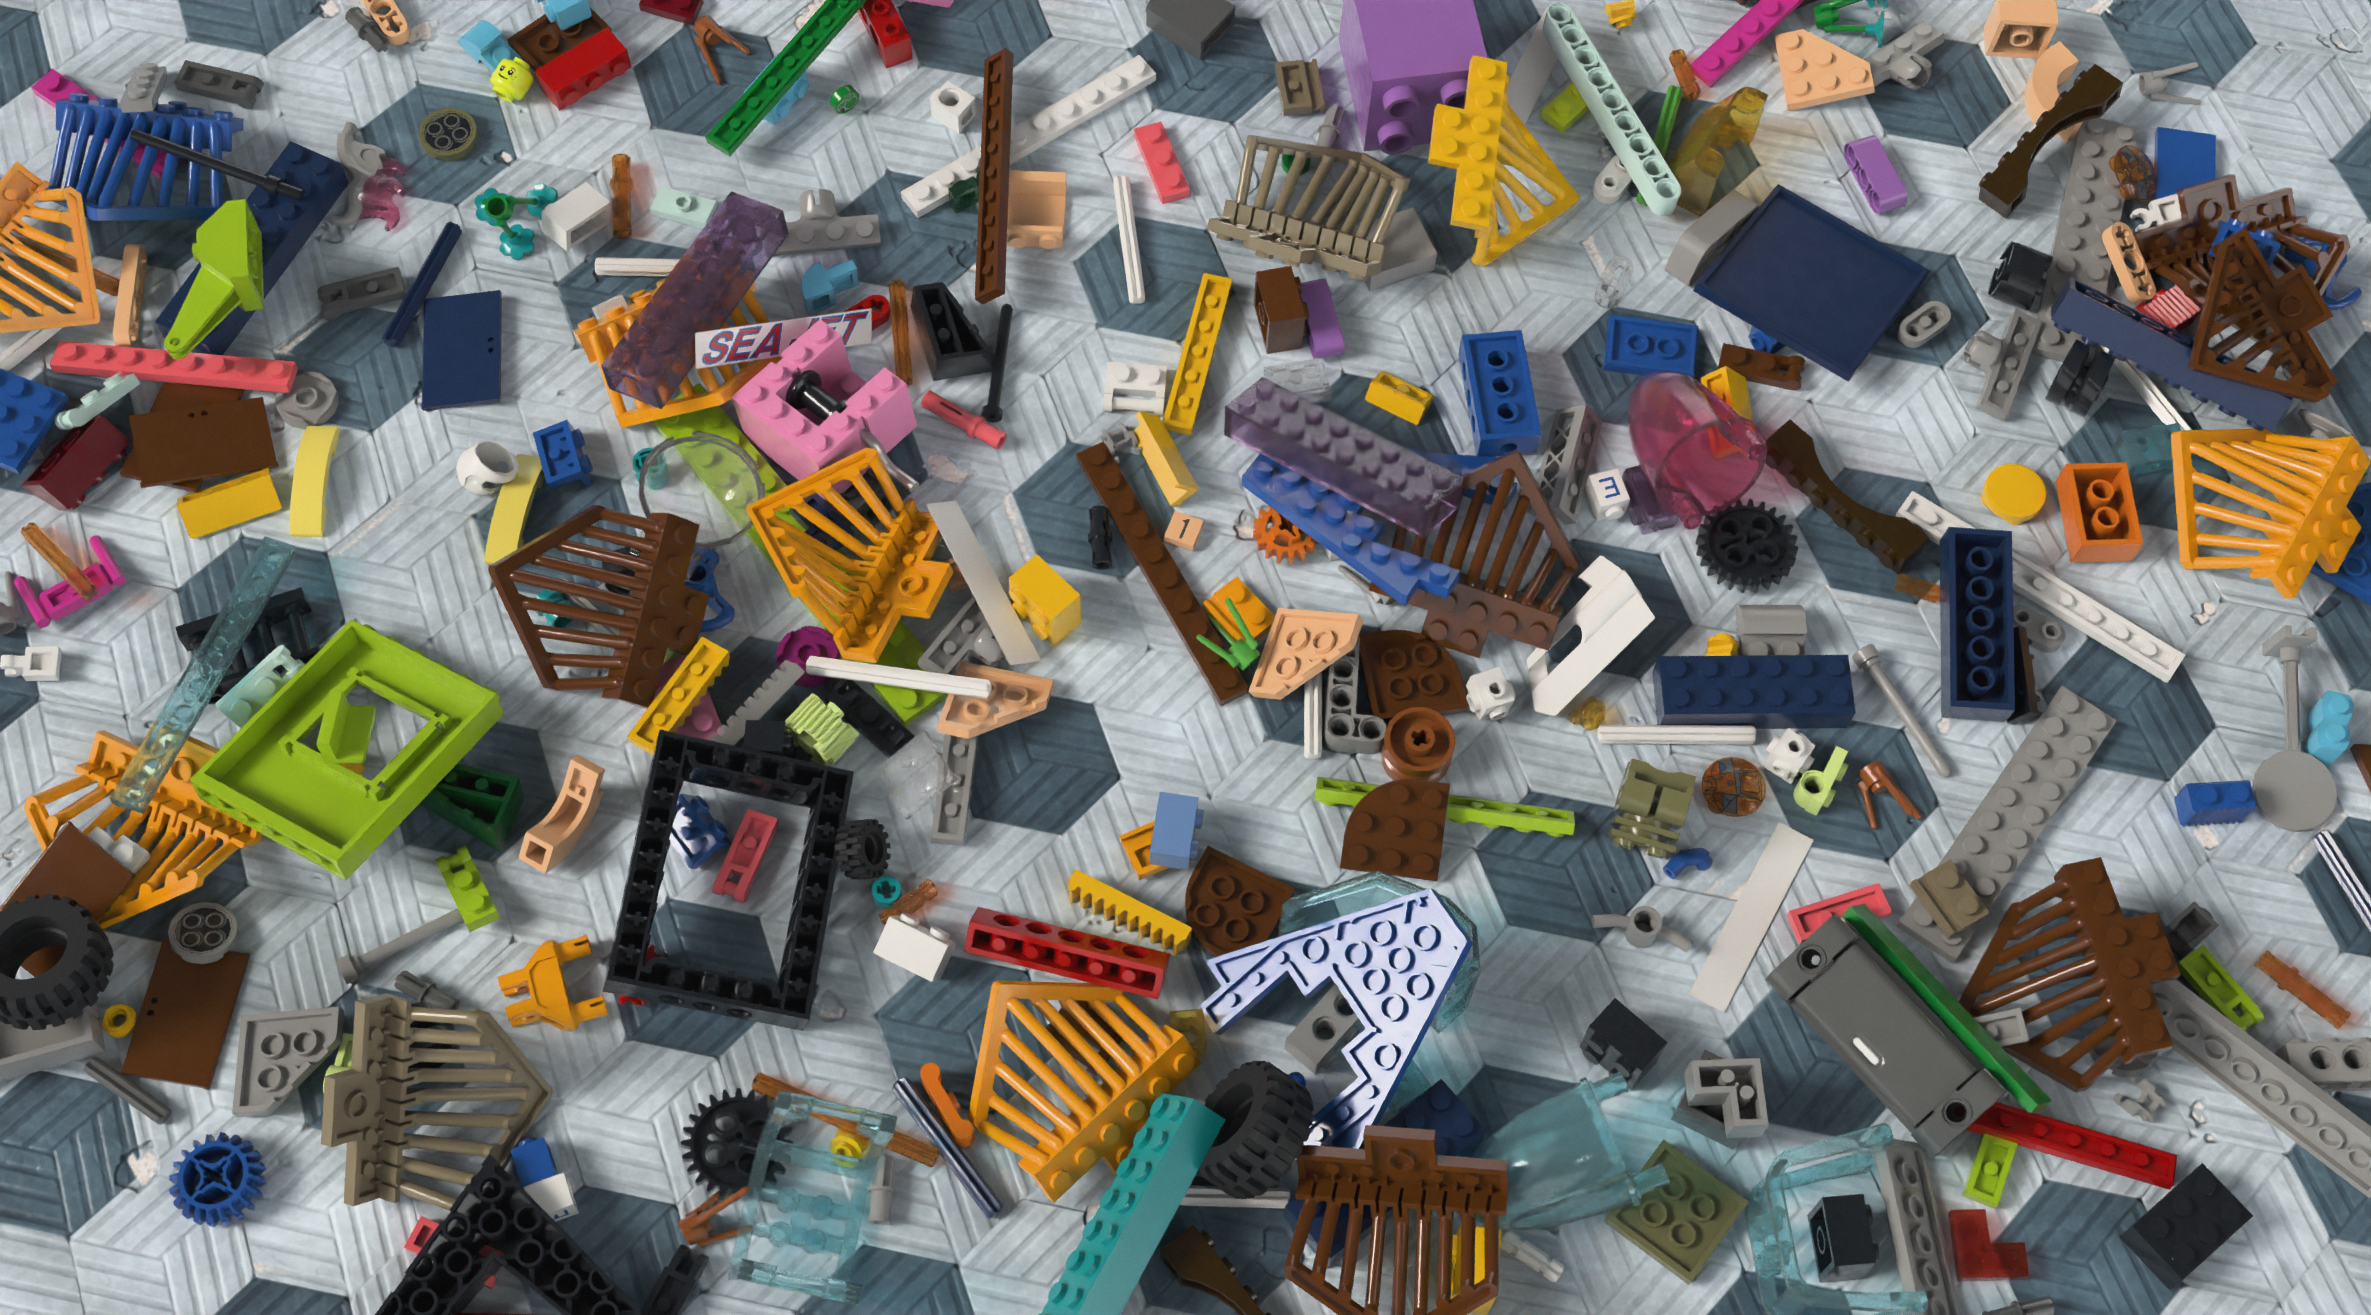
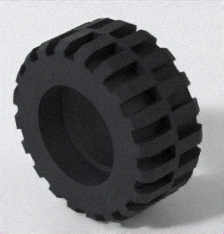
[0,894,114,1030]
[1197,1061,1314,1199]

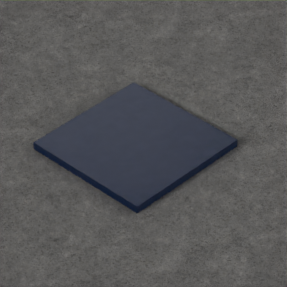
[1693,184,1930,382]

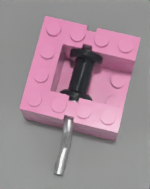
[731,319,919,503]

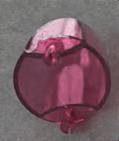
[1627,370,1767,530]

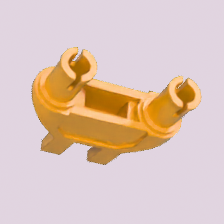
[498,934,609,1032]

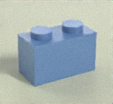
[1150,792,1204,870]

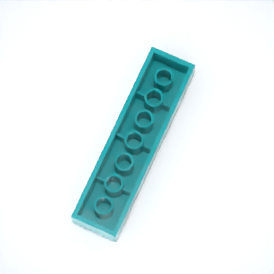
[1039,1093,1225,1315]

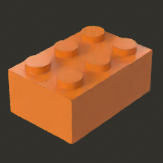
[2055,462,2143,563]

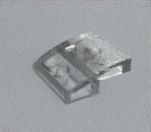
[874,730,958,820]

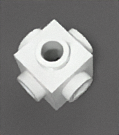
[1464,666,1515,721]
[1764,728,1816,784]

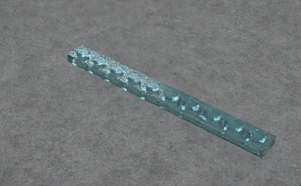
[109,536,296,814]

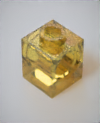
[1169,1009,1207,1059]

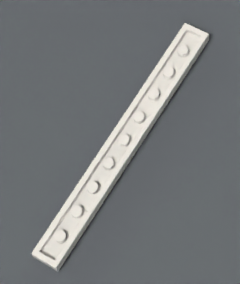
[901,55,1156,218]
[1895,491,2185,683]

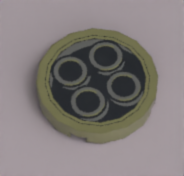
[418,108,479,161]

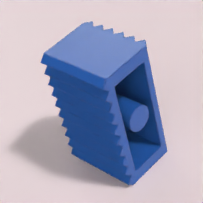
[2174,780,2256,827]

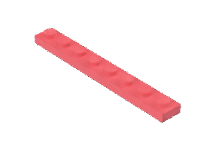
[50,341,298,393]

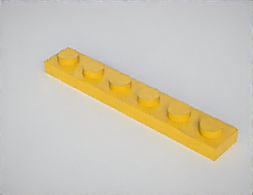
[1163,273,1233,436]

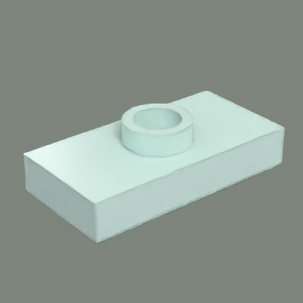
[650,186,717,230]

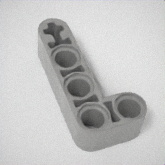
[1665,189,1758,287]
[1323,636,1387,754]

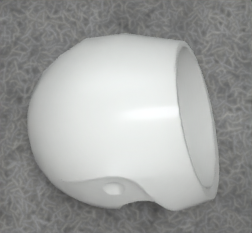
[456,441,519,495]

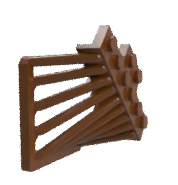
[2133,174,2350,353]
[2188,228,2338,403]
[1369,450,1580,658]
[488,505,710,709]
[1958,857,2181,1093]
[1284,1125,1510,1315]

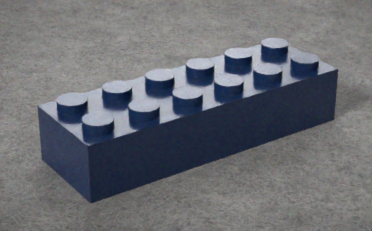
[1940,527,2015,722]
[1652,655,1856,729]
[1283,1079,1486,1269]

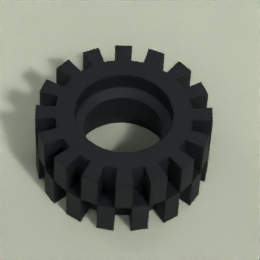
[835,819,891,880]

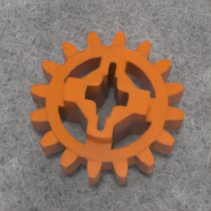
[1253,505,1319,565]

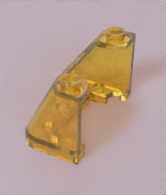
[1667,87,1769,217]

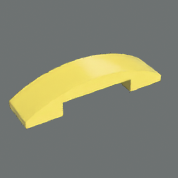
[290,426,340,537]
[484,454,544,565]

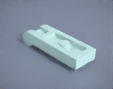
[54,373,141,430]
[216,645,306,728]

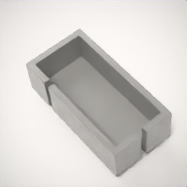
[0,1001,106,1080]

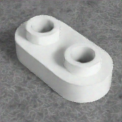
[1593,155,1633,204]

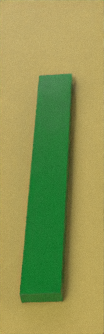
[705,0,867,157]
[1843,904,2052,1113]

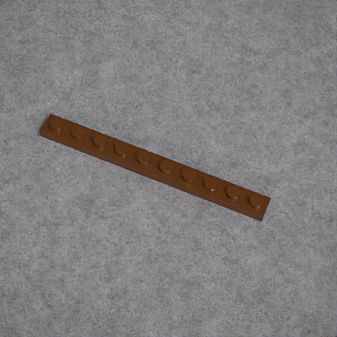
[975,48,1014,304]
[1076,441,1249,706]

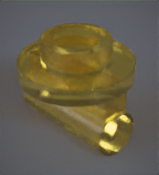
[1568,696,1606,731]

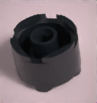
[1988,241,2053,311]

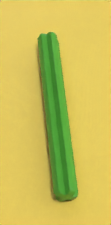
[1636,85,1683,206]

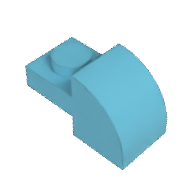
[458,20,522,72]
[801,260,859,315]

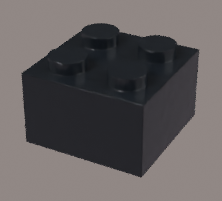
[1579,998,1668,1091]
[1807,1194,1879,1283]

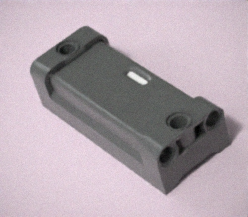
[1765,914,2008,1158]

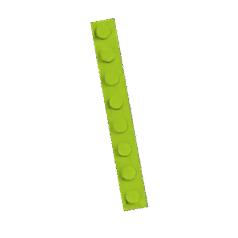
[1315,777,1575,837]

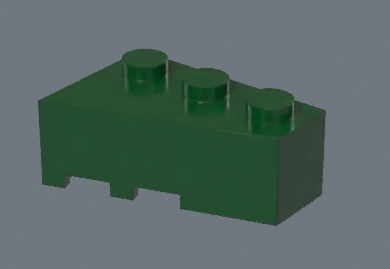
[419,764,524,852]

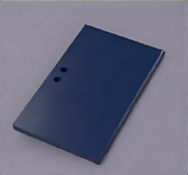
[422,290,502,411]

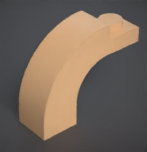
[2024,41,2083,143]
[518,755,605,874]

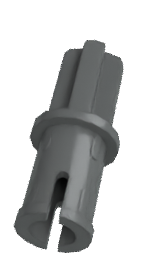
[345,7,390,52]
[394,971,460,1010]
[1982,1296,2055,1315]

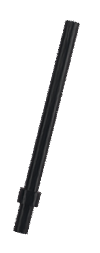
[130,128,304,201]

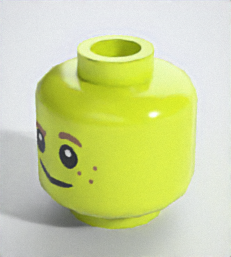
[490,57,534,103]

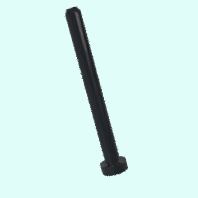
[981,304,1013,423]

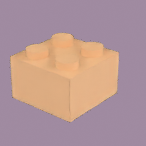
[1984,0,2058,59]

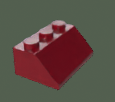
[20,415,130,510]

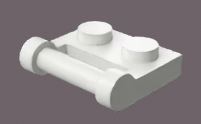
[1103,361,1167,415]

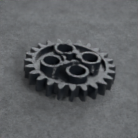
[1695,499,1798,593]
[681,1088,793,1202]

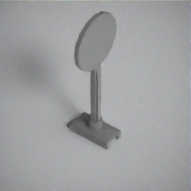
[2252,625,2337,832]

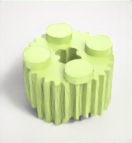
[785,693,859,766]

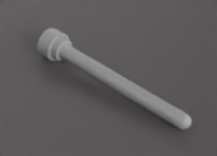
[1852,644,1951,777]
[335,908,463,984]

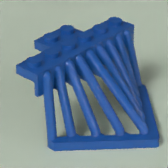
[45,93,244,221]

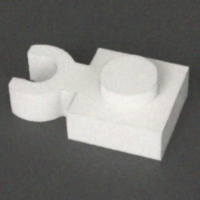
[2130,194,2182,232]

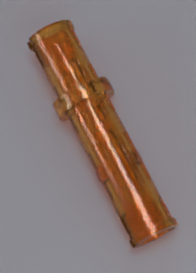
[610,154,633,239]
[2253,949,2351,1029]

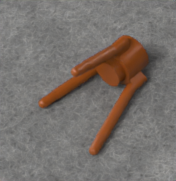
[694,15,750,85]
[1857,761,1922,829]
[678,1186,753,1248]

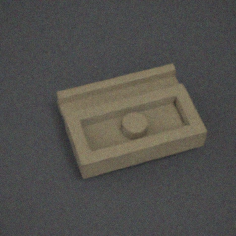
[1275,59,1325,116]
[1909,859,1990,939]

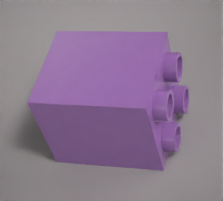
[1339,0,1488,155]

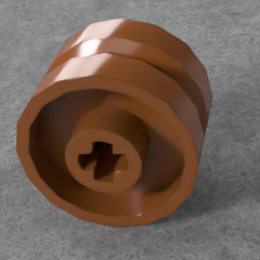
[1381,707,1455,782]

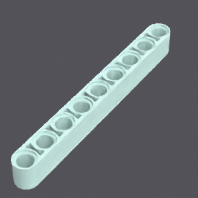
[1542,2,1681,217]

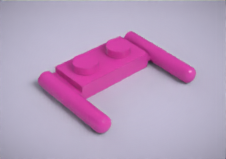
[14,535,126,628]

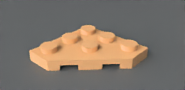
[1774,29,1875,111]
[1248,608,1364,700]
[937,661,1054,739]

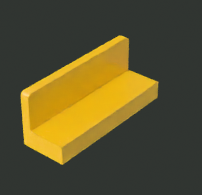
[1701,366,1759,460]
[1133,411,1199,507]
[177,468,282,539]

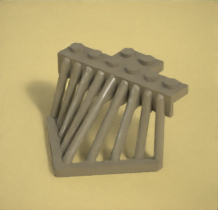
[1207,135,1410,280]
[321,993,553,1211]

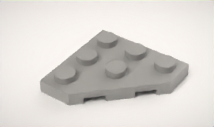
[232,1006,344,1117]

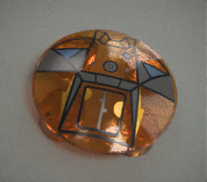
[2109,145,2156,200]
[1702,757,1766,817]

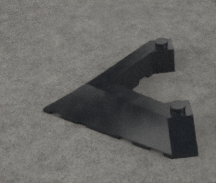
[375,1154,642,1315]

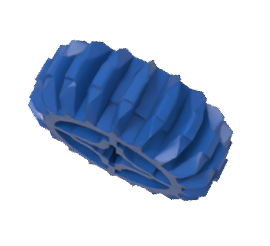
[169,1132,267,1227]

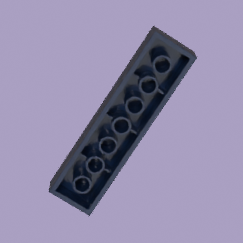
[155,141,349,355]
[2051,276,2293,432]

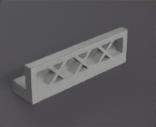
[1529,404,1602,525]

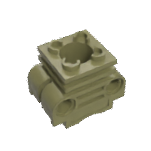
[1607,758,1696,859]

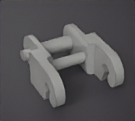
[1101,422,1142,464]
[2113,1076,2166,1123]

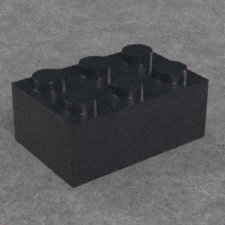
[2119,1163,2253,1290]

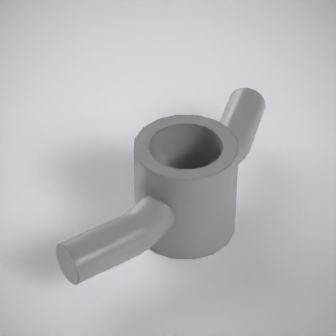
[1592,906,1693,953]

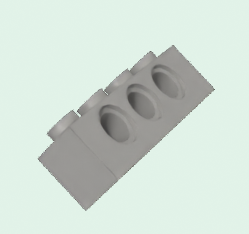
[1284,984,1361,1074]
[2274,1037,2371,1091]

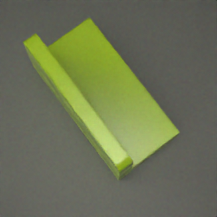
[316,690,377,763]

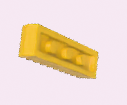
[627,636,730,756]
[1068,869,1192,956]

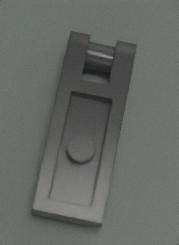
[174,60,264,109]
[317,267,406,320]

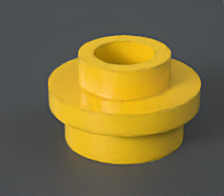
[102,1004,138,1038]

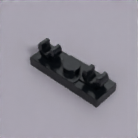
[2006,626,2042,725]
[825,678,916,762]

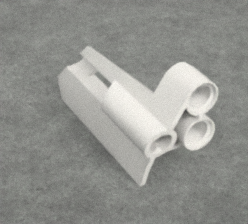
[1527,555,1655,717]

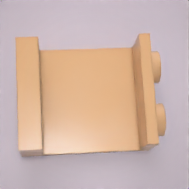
[1007,170,1067,249]

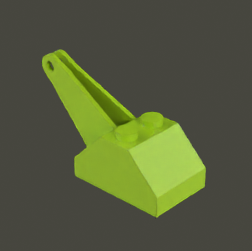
[164,199,264,359]

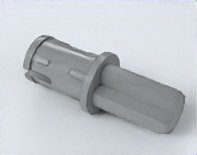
[1316,104,1345,148]
[868,1154,896,1226]

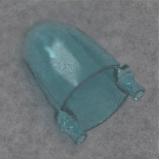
[1471,1071,1671,1230]

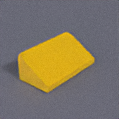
[1365,371,1435,425]

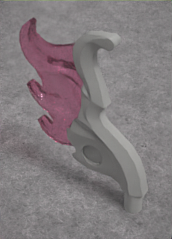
[330,122,405,232]

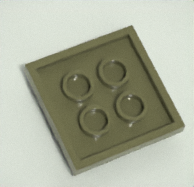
[1604,1139,1749,1285]

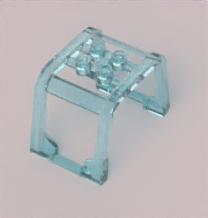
[728,1090,897,1305]
[1745,1123,1928,1315]

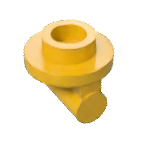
[1605,0,1637,29]
[1705,633,1739,656]
[830,1128,871,1165]

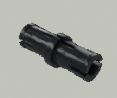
[1088,505,1113,570]

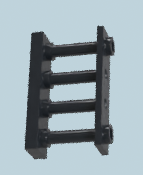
[175,587,320,705]

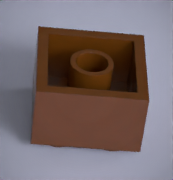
[1253,266,1309,354]

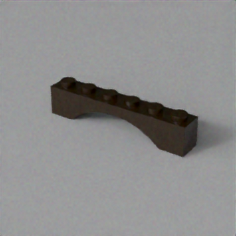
[1979,64,2123,219]
[1759,419,1929,575]
[1160,1225,1271,1315]

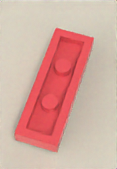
[1134,121,1190,204]
[1786,883,1892,945]

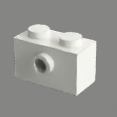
[541,182,611,251]
[873,912,957,982]

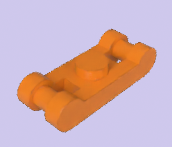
[920,1062,975,1149]

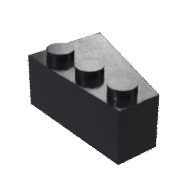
[910,282,996,381]

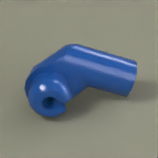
[1663,848,1713,879]

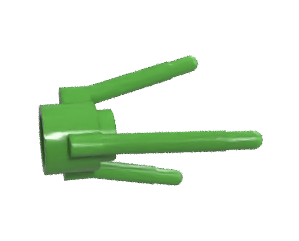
[1196,598,1261,671]

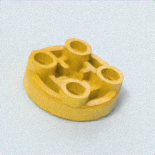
[1981,463,2047,526]

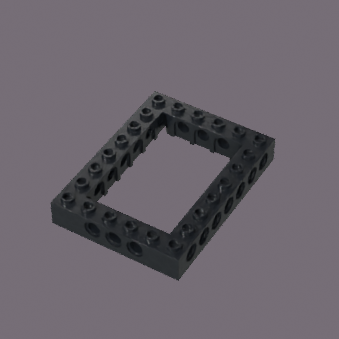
[603,730,854,1031]

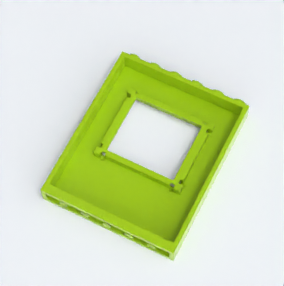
[190,619,504,881]

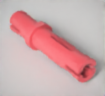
[921,390,1007,450]

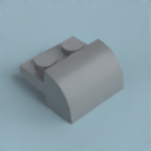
[1736,605,1807,656]

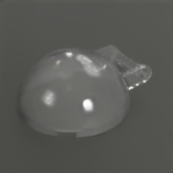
[630,432,765,582]

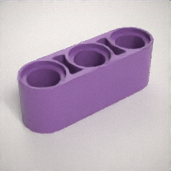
[1844,135,1907,214]
[1300,278,1345,360]

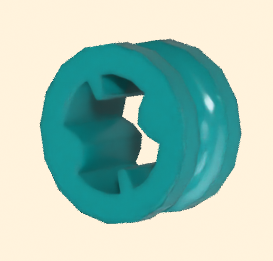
[872,876,902,909]

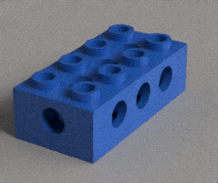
[1458,330,1541,457]

